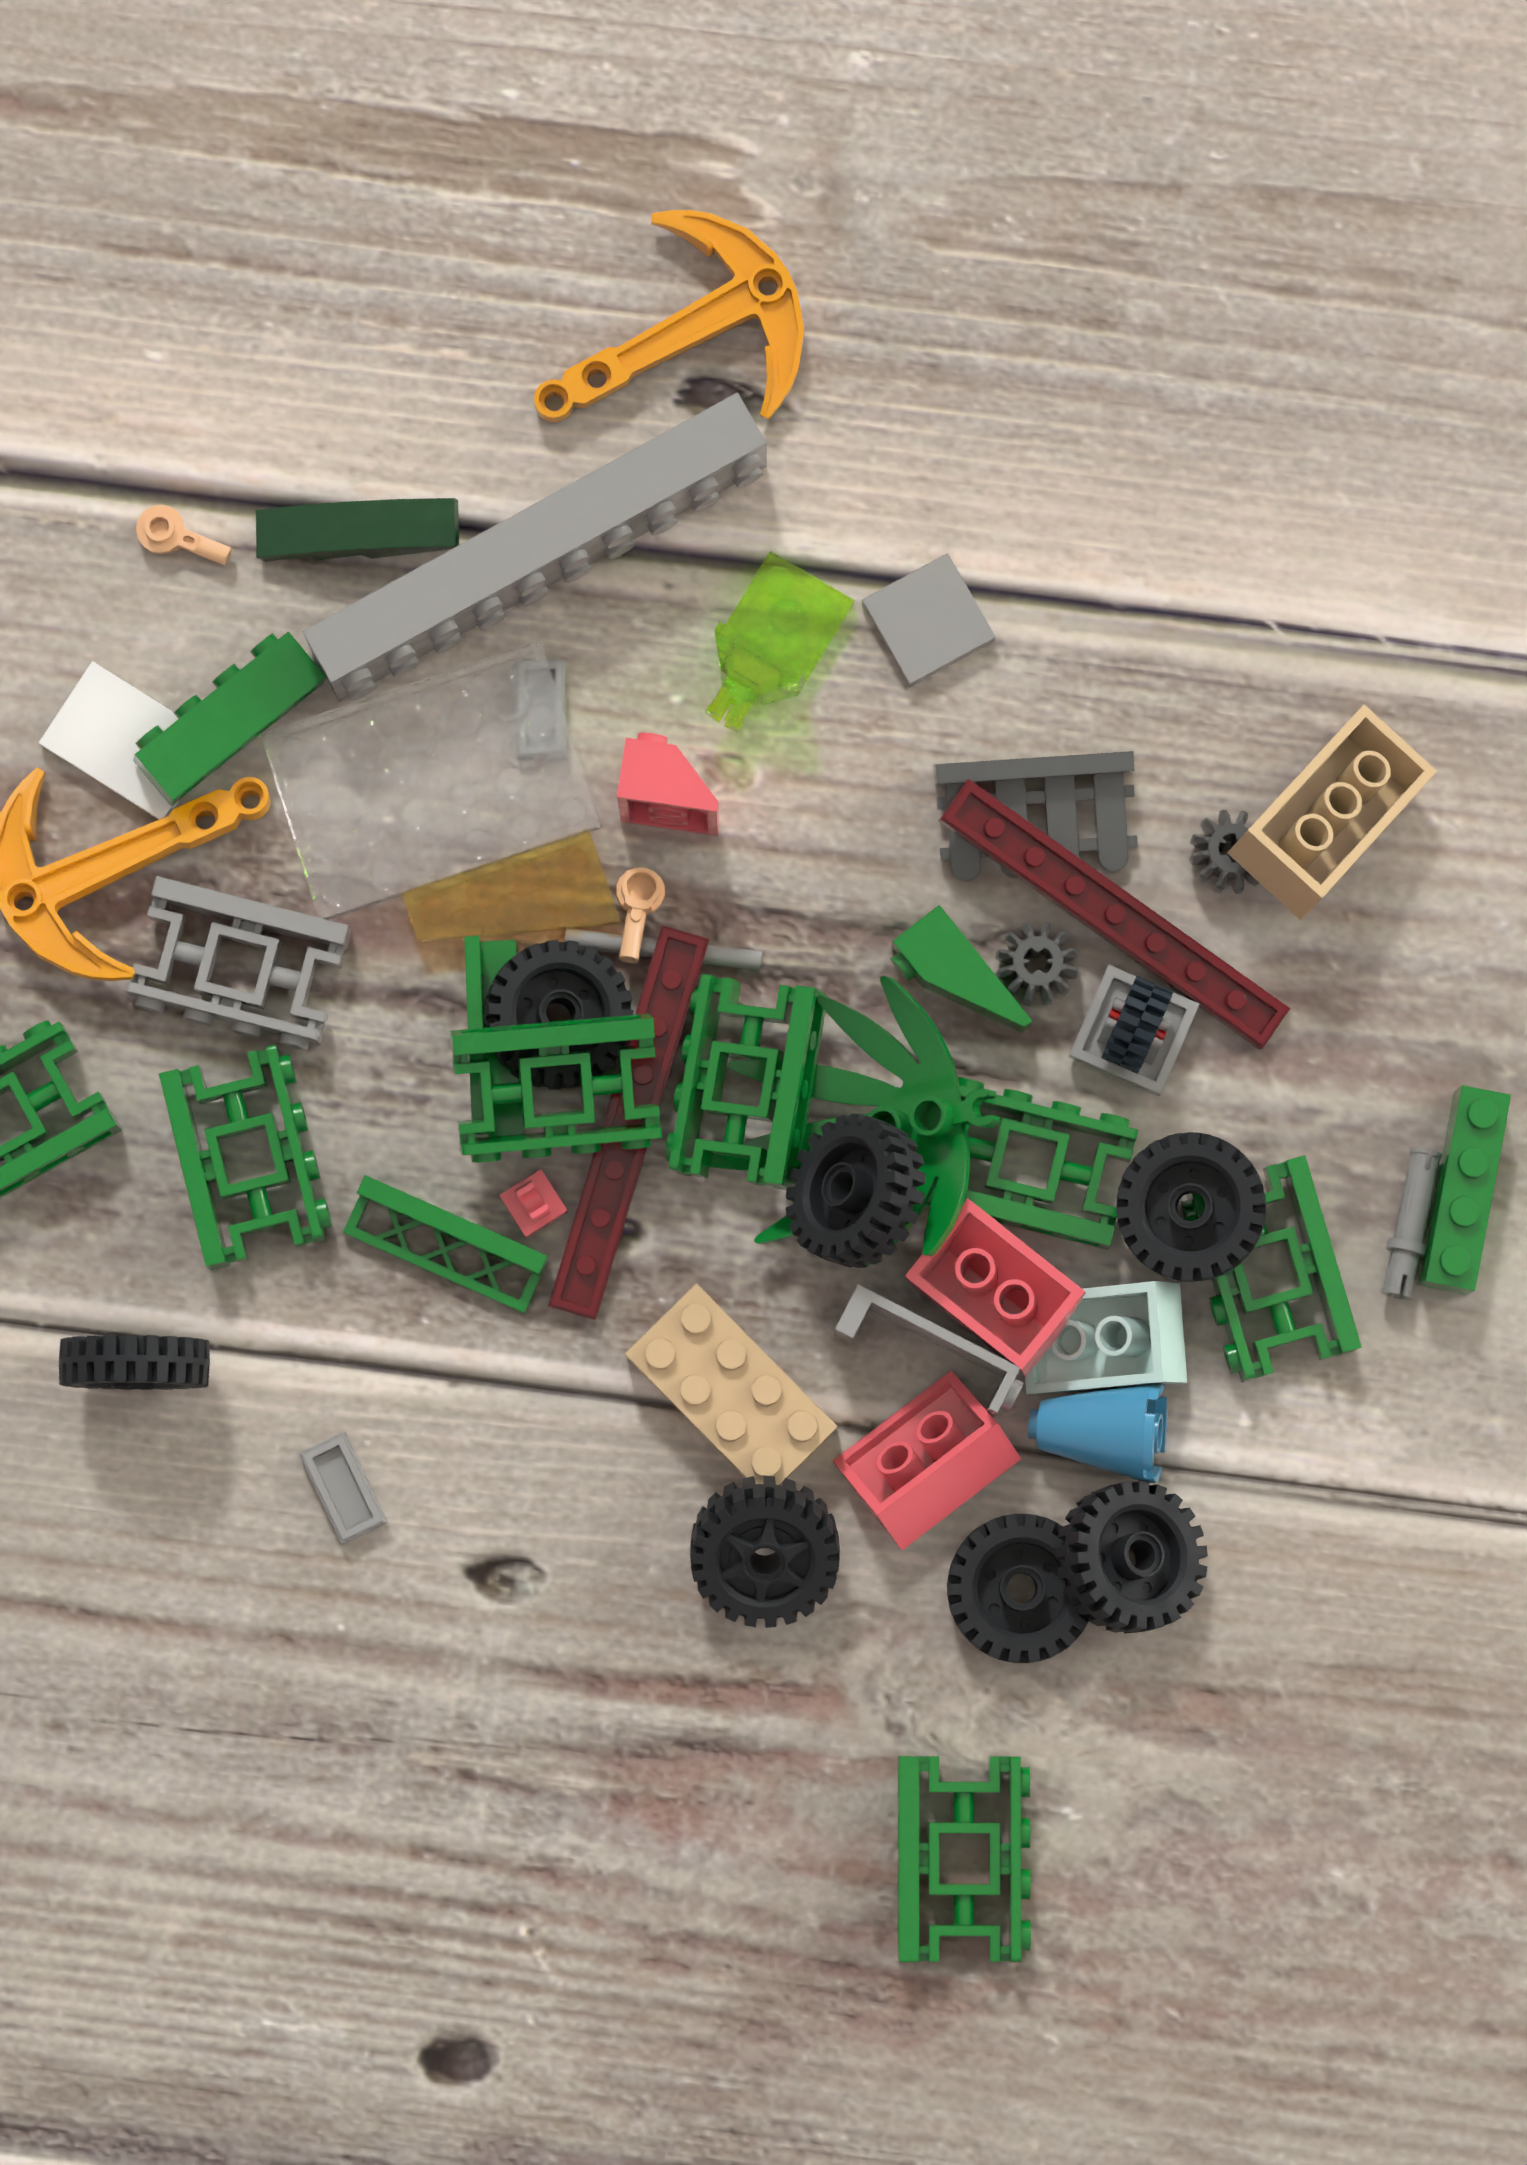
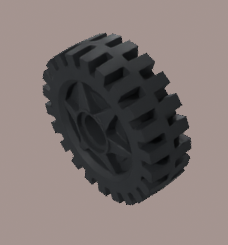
[483,940,634,1090]
[786,1114,926,1268]
[1116,1132,1266,1282]
[59,1335,210,1390]
[690,1475,840,1628]
[1056,1481,1208,1634]
[947,1513,1091,1663]

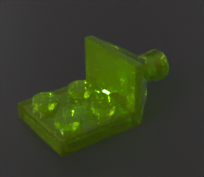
[705,551,855,732]

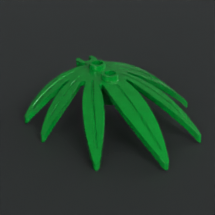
[710,976,1001,1266]

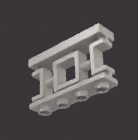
[125,876,352,1050]

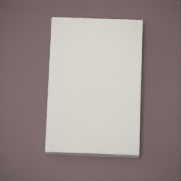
[39,661,179,820]

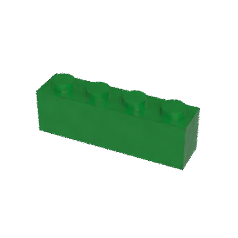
[133,631,326,806]
[1418,1085,1511,1295]

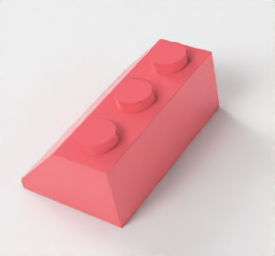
[617,732,720,836]
[905,1198,1086,1377]
[833,1371,1021,1550]

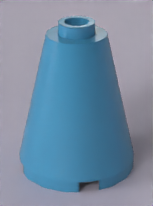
[1028,1384,1167,1483]

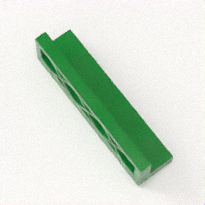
[464,936,525,1138]
[343,1175,549,1314]

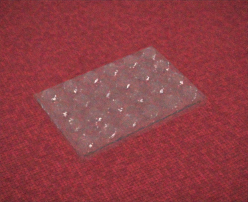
[260,640,603,920]

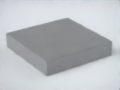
[862,553,996,688]

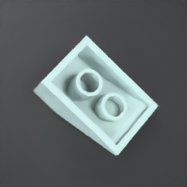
[1025,1281,1188,1395]

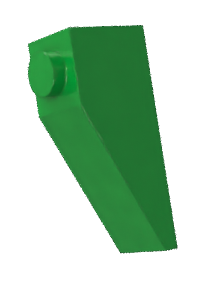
[890,905,1032,1033]

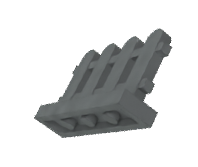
[933,751,1138,881]

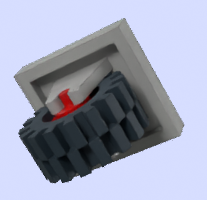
[1068,964,1200,1096]

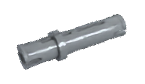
[1381,1147,1442,1300]

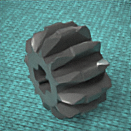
[1189,810,1259,894]
[995,922,1079,1006]

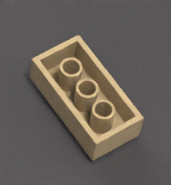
[1227,705,1437,920]
[625,1283,838,1485]

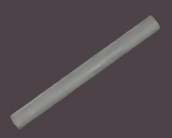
[564,928,763,971]

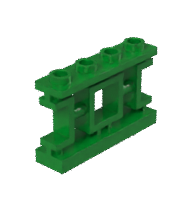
[665,974,828,1190]
[449,1013,662,1163]
[0,1020,122,1198]
[159,1045,332,1270]
[926,1077,1138,1250]
[1181,1155,1362,1382]
[898,1756,1031,1962]

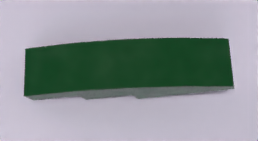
[256,498,459,562]

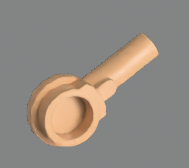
[136,505,232,566]
[616,867,665,963]

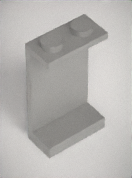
[834,1284,1024,1417]

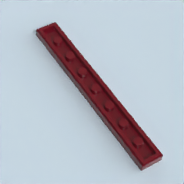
[938,779,1291,1050]
[548,925,710,1320]

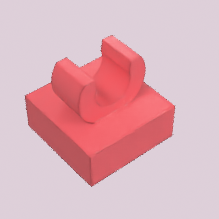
[499,1169,568,1239]

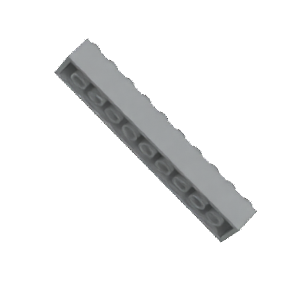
[302,392,767,702]

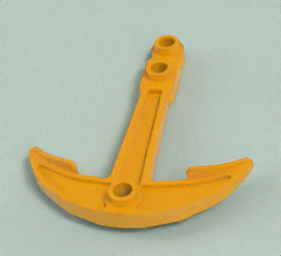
[534,210,804,422]
[0,767,271,981]

